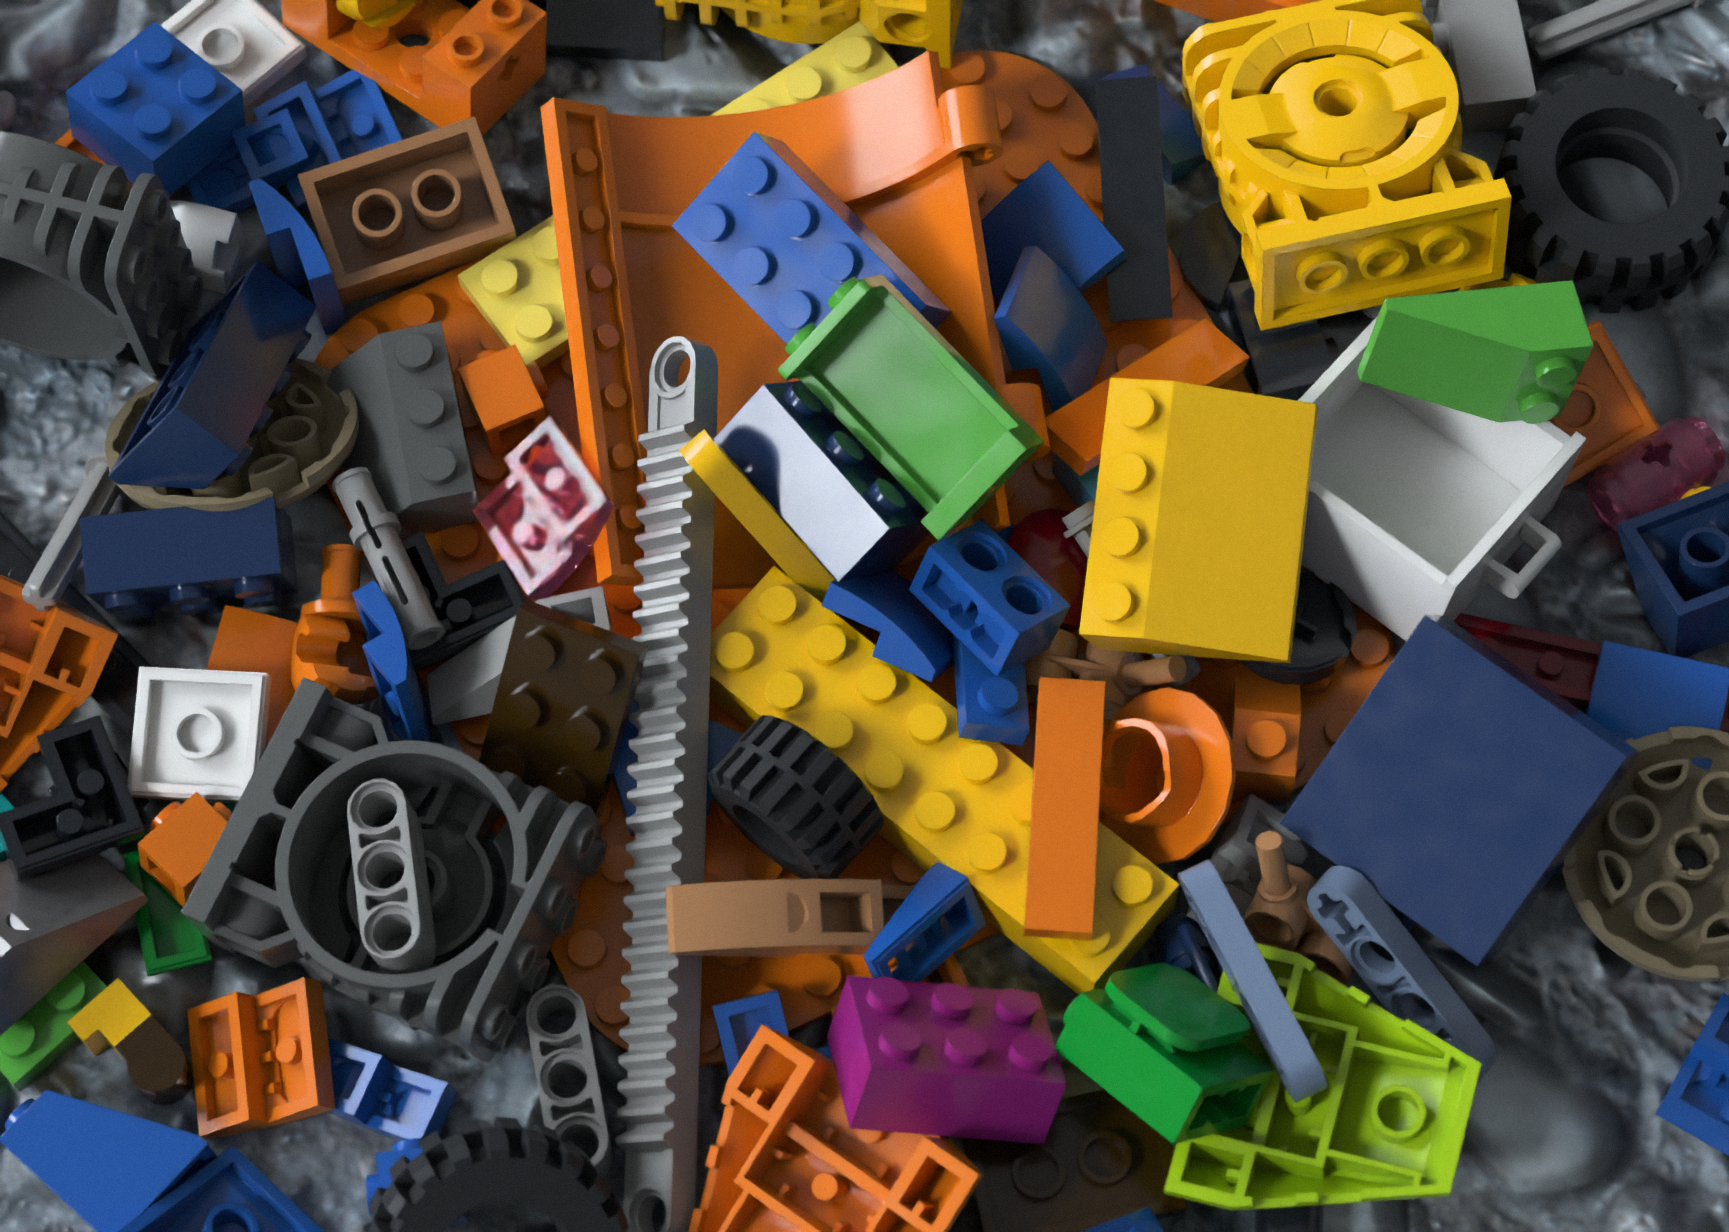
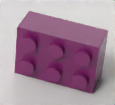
[827,975,1067,1144]

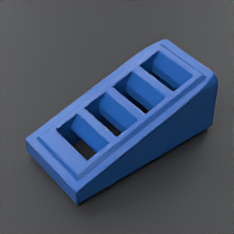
[863,862,987,982]

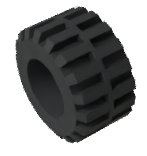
[707,715,884,879]

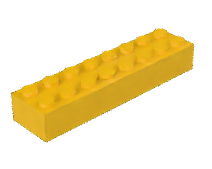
[709,566,1179,995]

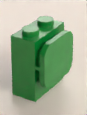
[1054,963,1276,1144]

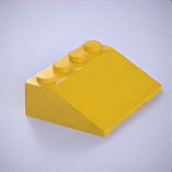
[1079,378,1319,663]

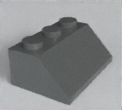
[327,321,483,538]

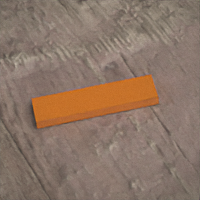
[1045,318,1250,476]
[1024,677,1105,941]

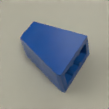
[0,1090,217,1232]

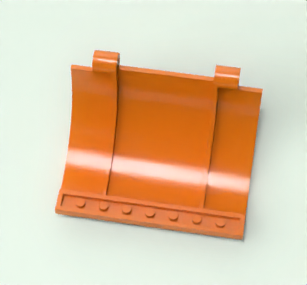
[540,51,1050,590]

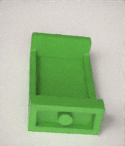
[777,274,1045,541]

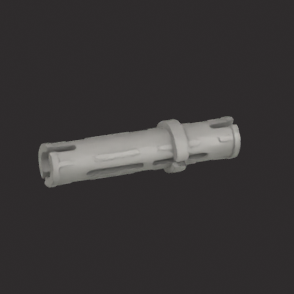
[331,467,445,650]

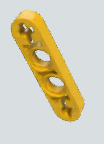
[679,429,836,613]

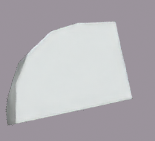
[169,200,247,294]

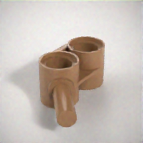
[1024,628,1187,720]
[1243,831,1364,986]

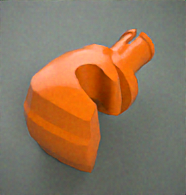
[291,544,378,705]

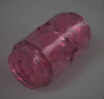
[1586,415,1726,533]

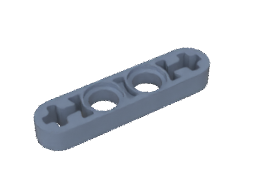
[1178,860,1328,1103]
[1307,865,1497,1084]

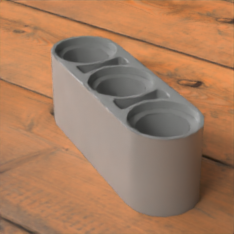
[347,779,436,974]
[526,985,613,1178]

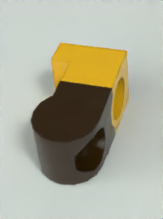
[67,978,194,1105]

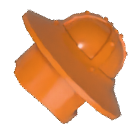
[1099,687,1236,865]

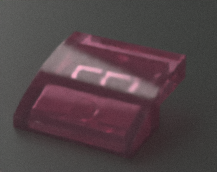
[472,415,614,601]

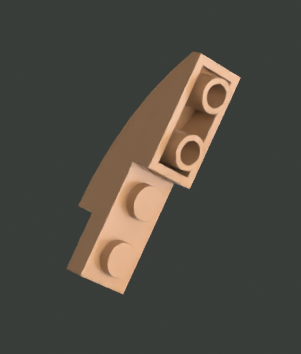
[666,879,915,958]

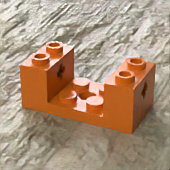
[281,0,547,135]

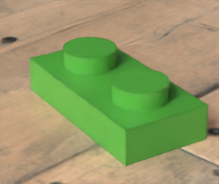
[0,961,107,1091]

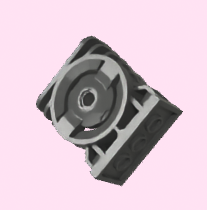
[0,131,203,376]
[181,677,608,1062]

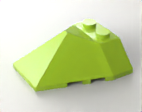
[1164,943,1481,1211]

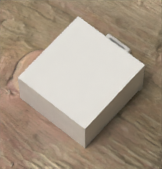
[1298,316,1587,641]

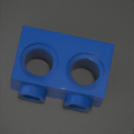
[909,519,1071,676]

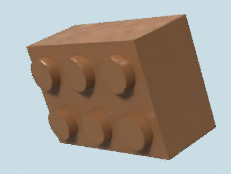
[298,116,516,306]

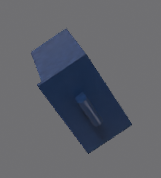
[1280,615,1640,966]

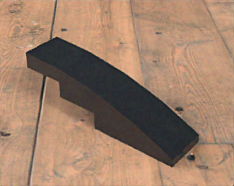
[1095,76,1172,323]

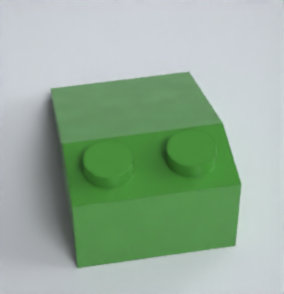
[1357,280,1593,424]

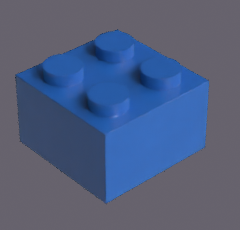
[66,22,245,196]

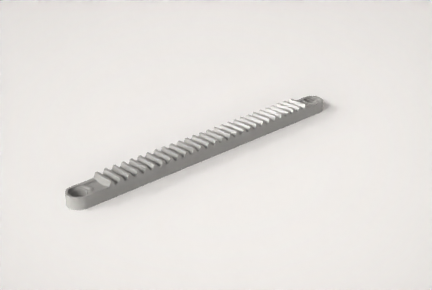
[616,336,718,1232]

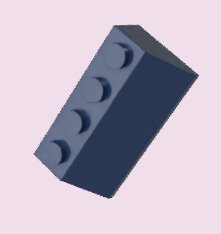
[108,260,316,489]
[1617,481,1729,658]

